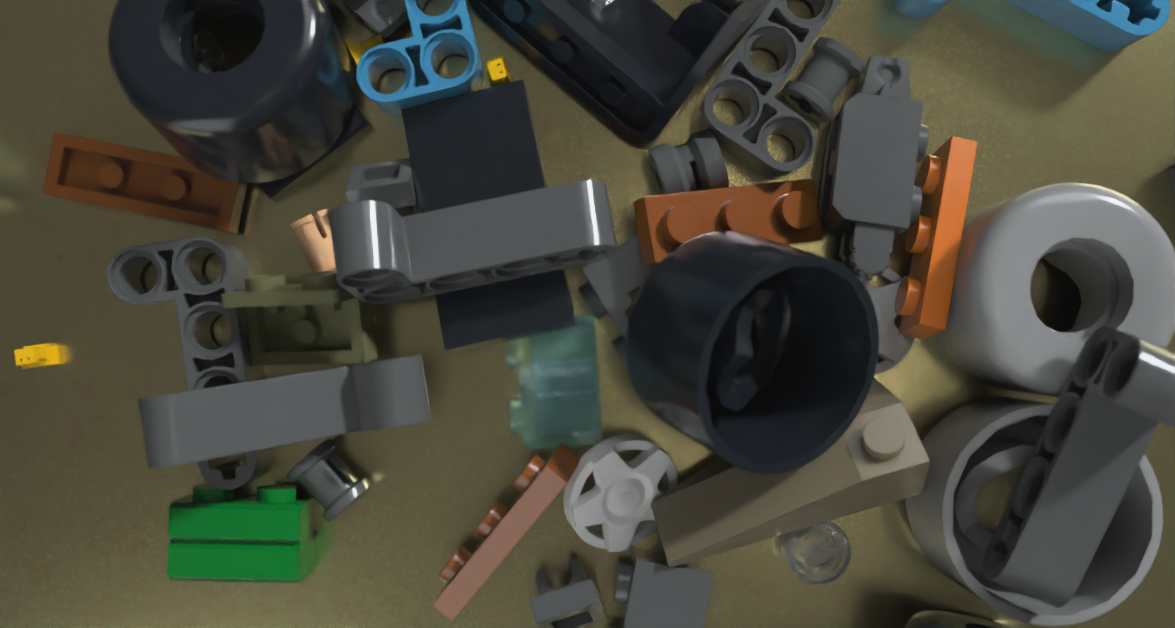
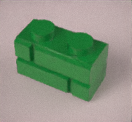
[167,484,316,583]

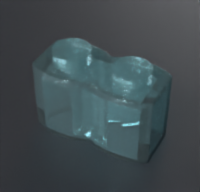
[506,314,603,449]

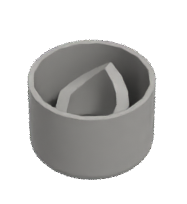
[935,183,1175,397]
[905,397,1163,626]

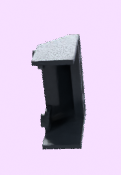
[468,0,771,143]

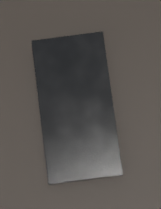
[401,79,577,355]

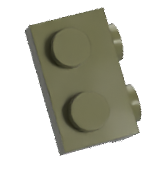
[221,271,378,366]

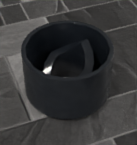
[108,0,355,183]
[625,231,879,474]

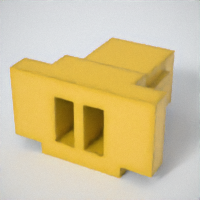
[344,34,384,67]
[485,55,513,87]
[14,343,61,369]

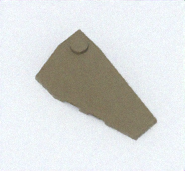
[651,378,930,568]

